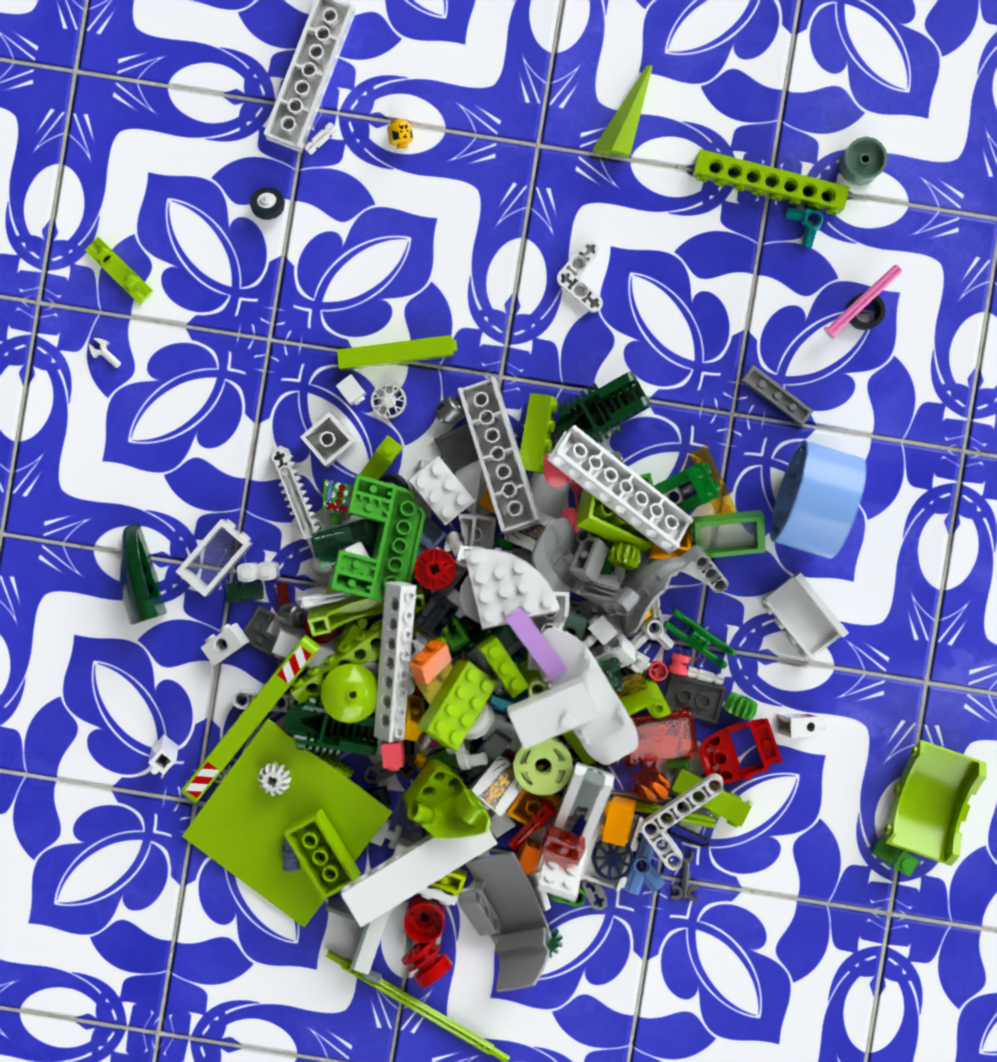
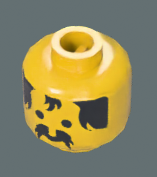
[387,119,414,149]

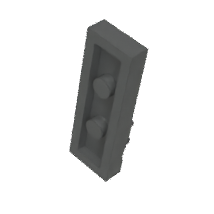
[467,729,512,778]

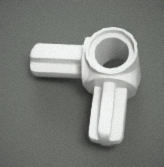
[630,617,674,650]

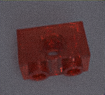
[541,824,586,866]

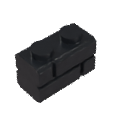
[413,591,460,639]

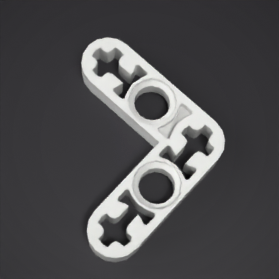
[557,240,603,313]

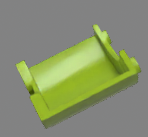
[884,740,987,866]

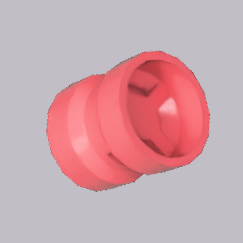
[668,653,691,676]
[647,660,668,681]

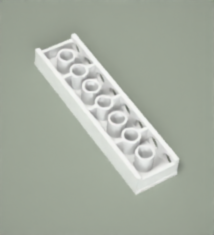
[264,0,357,153]
[457,376,542,535]
[547,425,694,554]
[341,830,498,927]

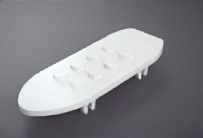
[537,628,638,765]

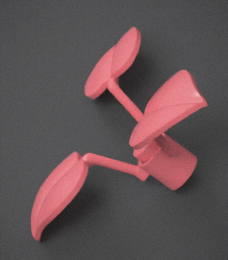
[543,455,585,535]

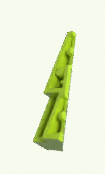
[592,65,653,159]

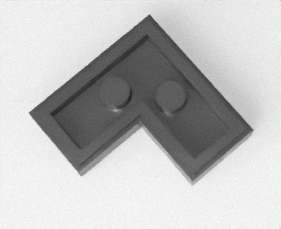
[243,605,276,657]

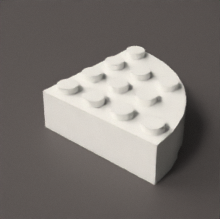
[464,549,560,630]

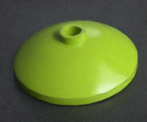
[320,664,378,723]

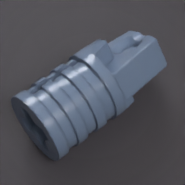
[282,838,300,872]

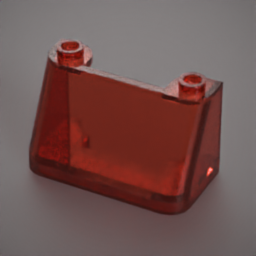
[621,706,699,767]

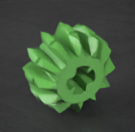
[724,692,758,720]

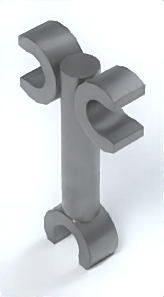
[671,849,699,901]

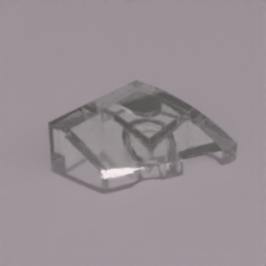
[388,793,422,843]

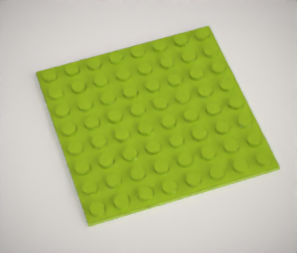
[182,719,393,927]

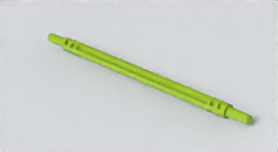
[325,950,510,1062]

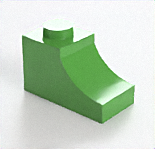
[442,615,471,652]
[871,836,920,877]

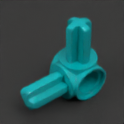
[786,207,824,248]

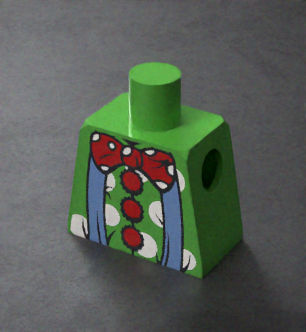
[323,479,352,526]

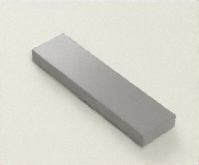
[740,365,814,427]

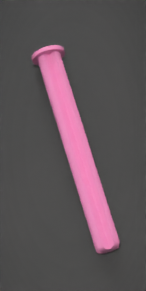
[823,264,902,339]

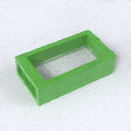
[689,510,766,558]

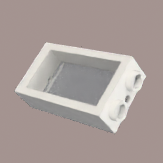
[176,519,253,597]

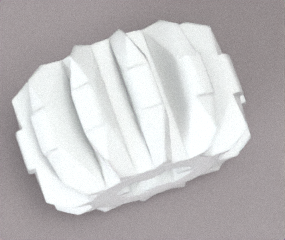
[257,762,291,796]

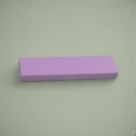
[504,606,567,682]

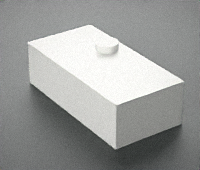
[507,676,598,749]

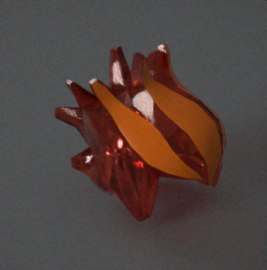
[628,761,670,804]

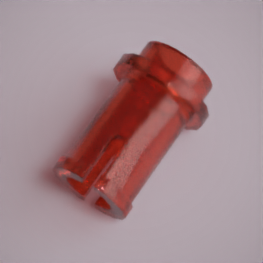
[275,582,290,606]

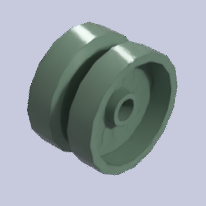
[839,136,888,186]

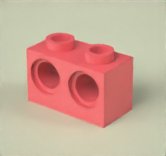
[381,740,405,771]

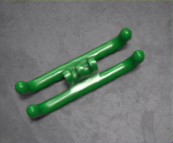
[663,608,736,669]

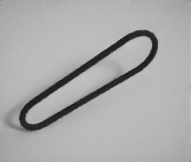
[643,814,710,847]

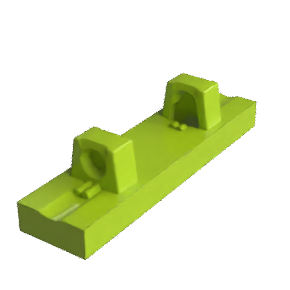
[85,237,154,305]

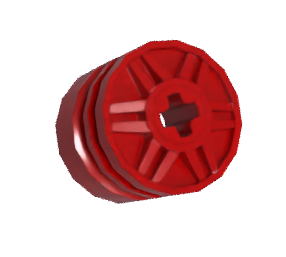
[414,548,458,590]
[404,894,446,943]
[401,939,453,988]

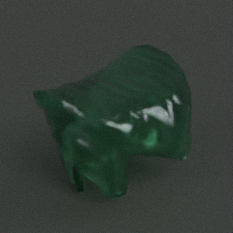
[597,659,626,693]

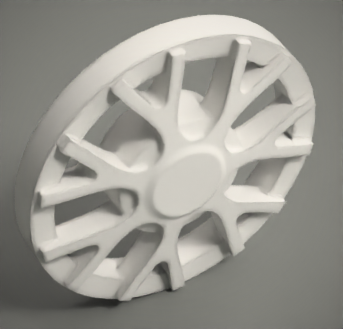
[371,383,407,419]

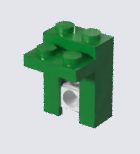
[654,461,721,513]

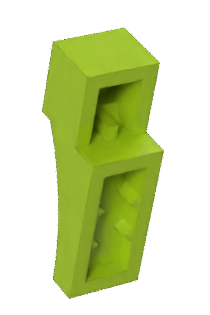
[359,435,404,480]

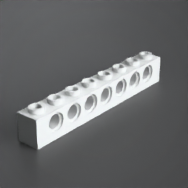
[374,581,416,742]

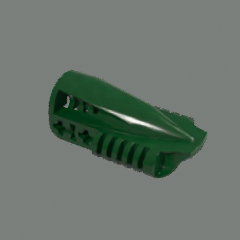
[555,371,652,443]
[284,695,378,757]

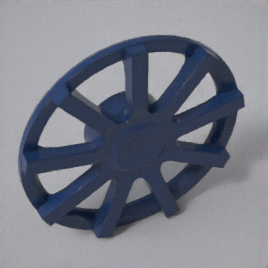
[591,839,633,880]

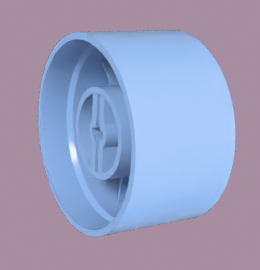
[770,440,866,559]

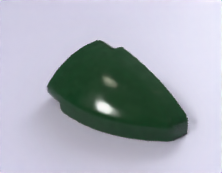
[119,523,167,625]

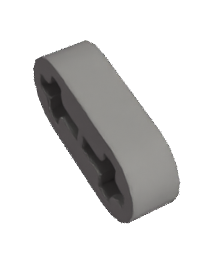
[582,876,608,910]

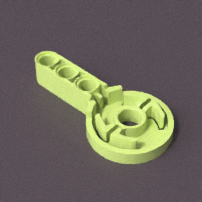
[513,677,573,795]

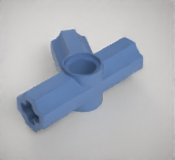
[622,834,665,895]

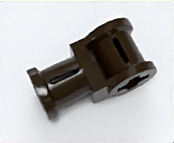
[398,739,416,777]

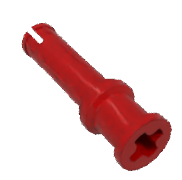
[508,800,558,851]

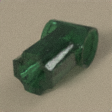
[225,582,264,603]

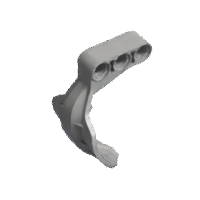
[532,517,640,616]
[619,546,728,637]

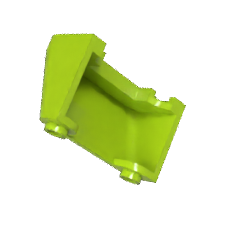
[615,677,671,718]

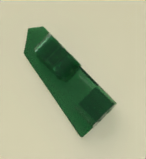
[310,518,380,570]

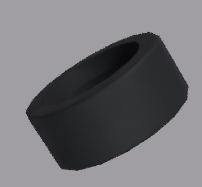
[846,292,886,330]

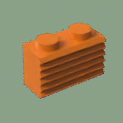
[409,639,452,686]
[517,838,542,874]

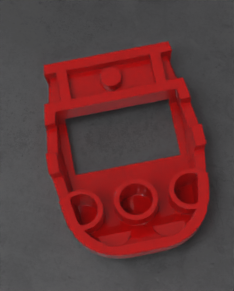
[699,718,782,784]

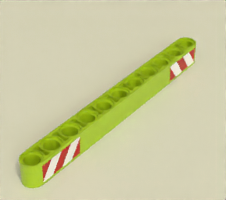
[180,635,321,803]

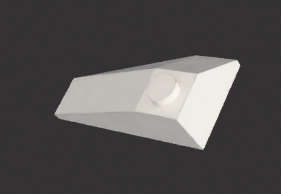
[528,592,570,670]

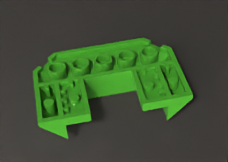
[330,475,426,602]

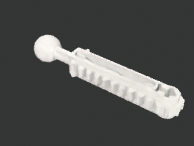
[268,446,334,577]

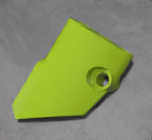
[403,759,491,839]

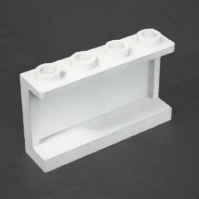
[761,572,849,662]
[580,804,643,892]

